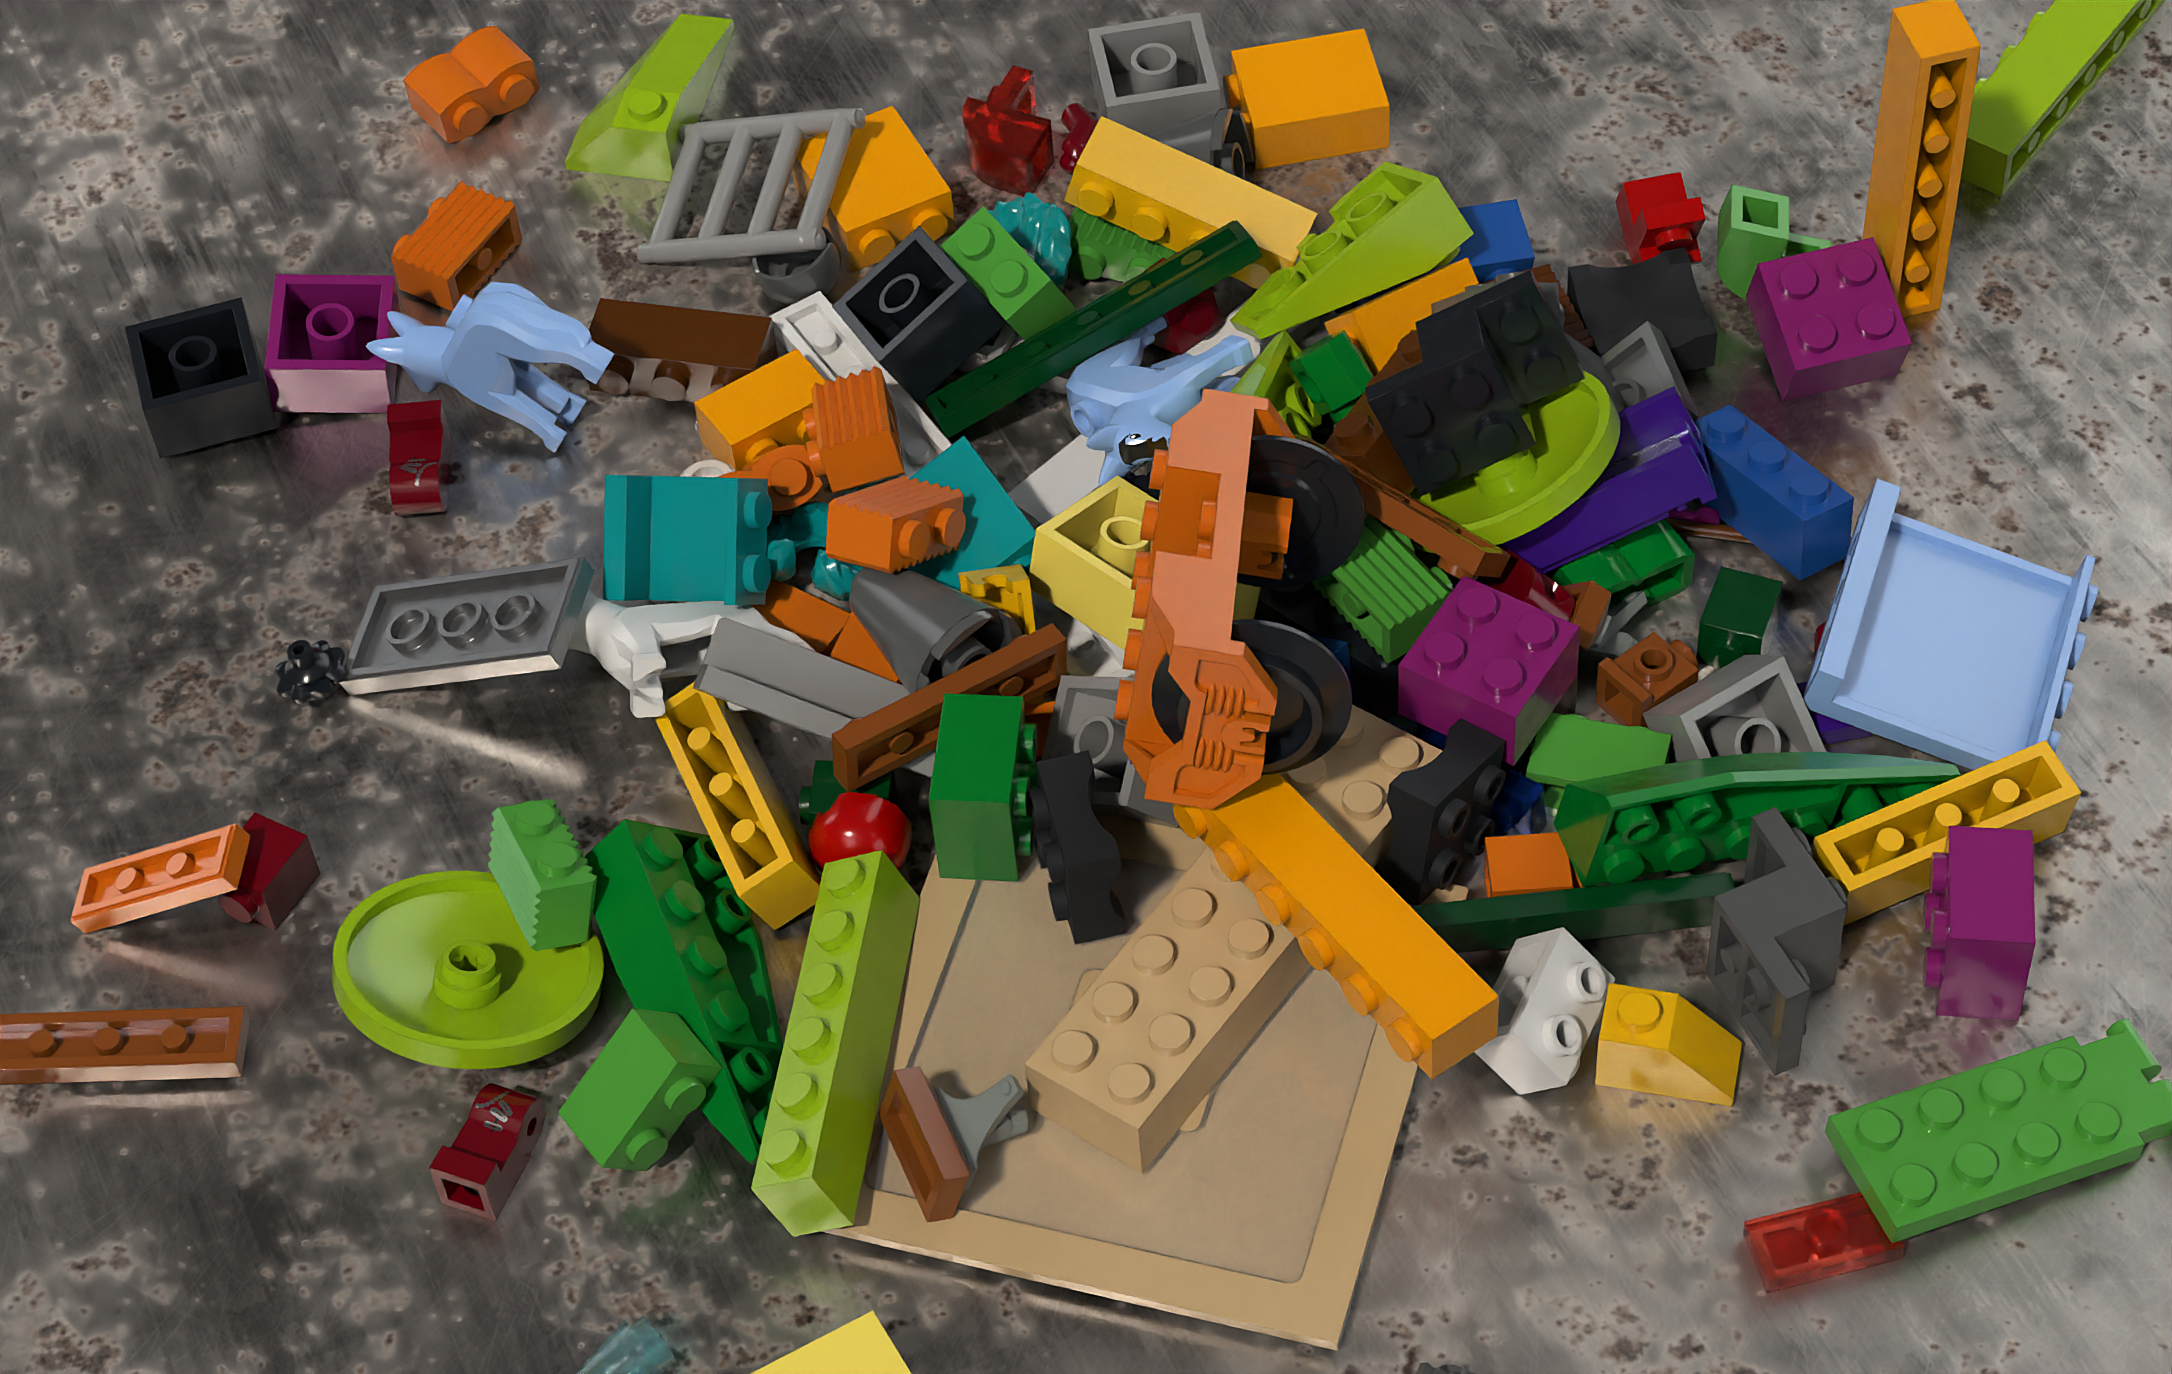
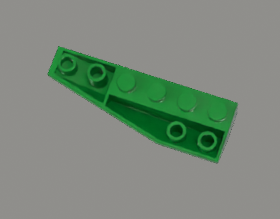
[1553,752,1961,887]
[583,819,783,1164]

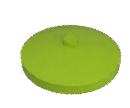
[1408,371,1620,553]
[332,871,604,1069]

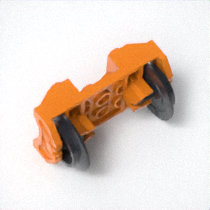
[1113,388,1365,810]

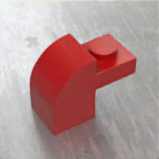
[1615,172,1706,265]

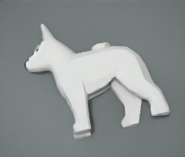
[568,589,815,718]

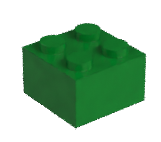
[928,693,1039,882]

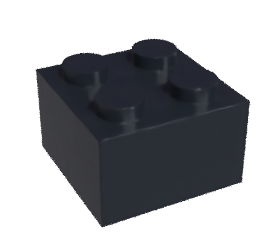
[832,226,1007,404]
[125,297,277,458]

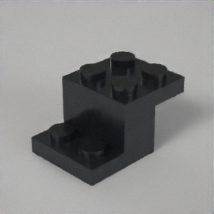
[1365,269,1585,496]

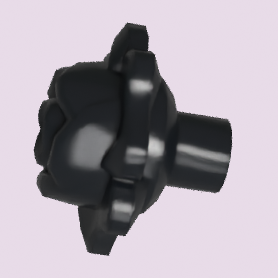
[275,640,347,704]

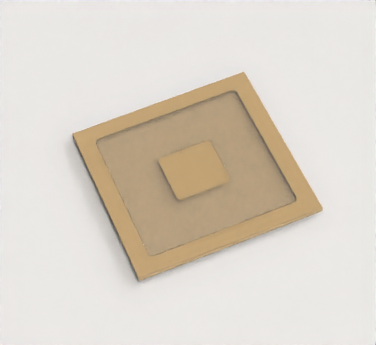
[821,806,1469,1351]

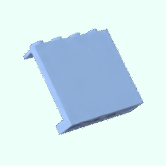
[1803,478,2098,770]

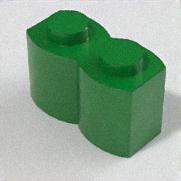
[1545,518,1695,610]

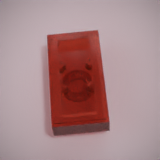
[1743,1192,1904,1293]

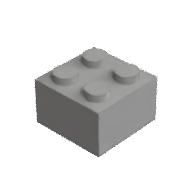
[1088,11,1221,134]

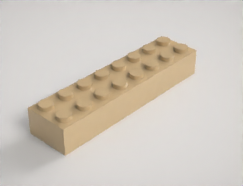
[1024,704,1442,1174]

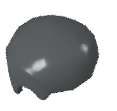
[752,226,841,306]

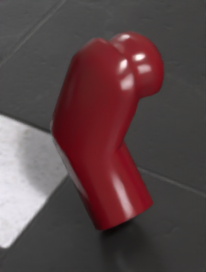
[1059,103,1098,175]

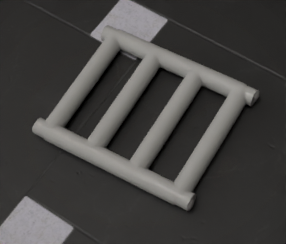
[637,108,865,264]

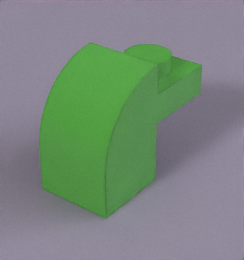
[1717,184,1831,300]

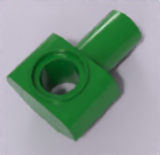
[1287,330,1374,425]

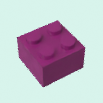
[1746,237,1912,402]
[264,274,401,413]
[1398,576,1580,766]
[1922,826,2036,1021]

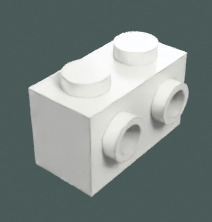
[1474,927,1615,1095]

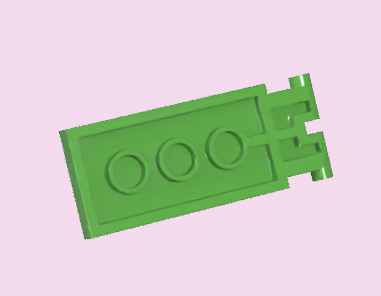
[1825,1019,2172,1243]

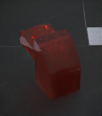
[962,65,1054,197]

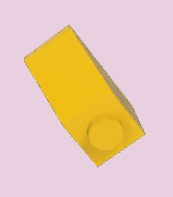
[1595,983,1742,1107]

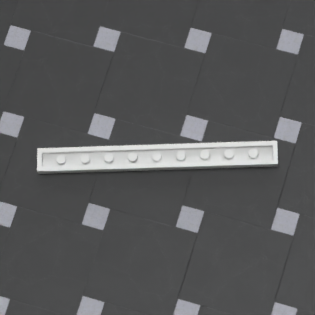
[769,291,1134,678]

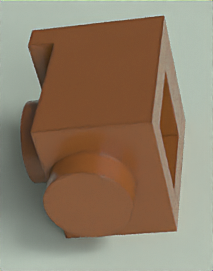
[1595,632,1699,729]

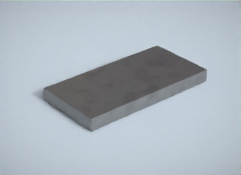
[340,557,595,695]

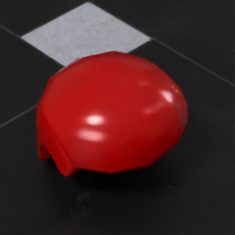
[809,792,913,873]

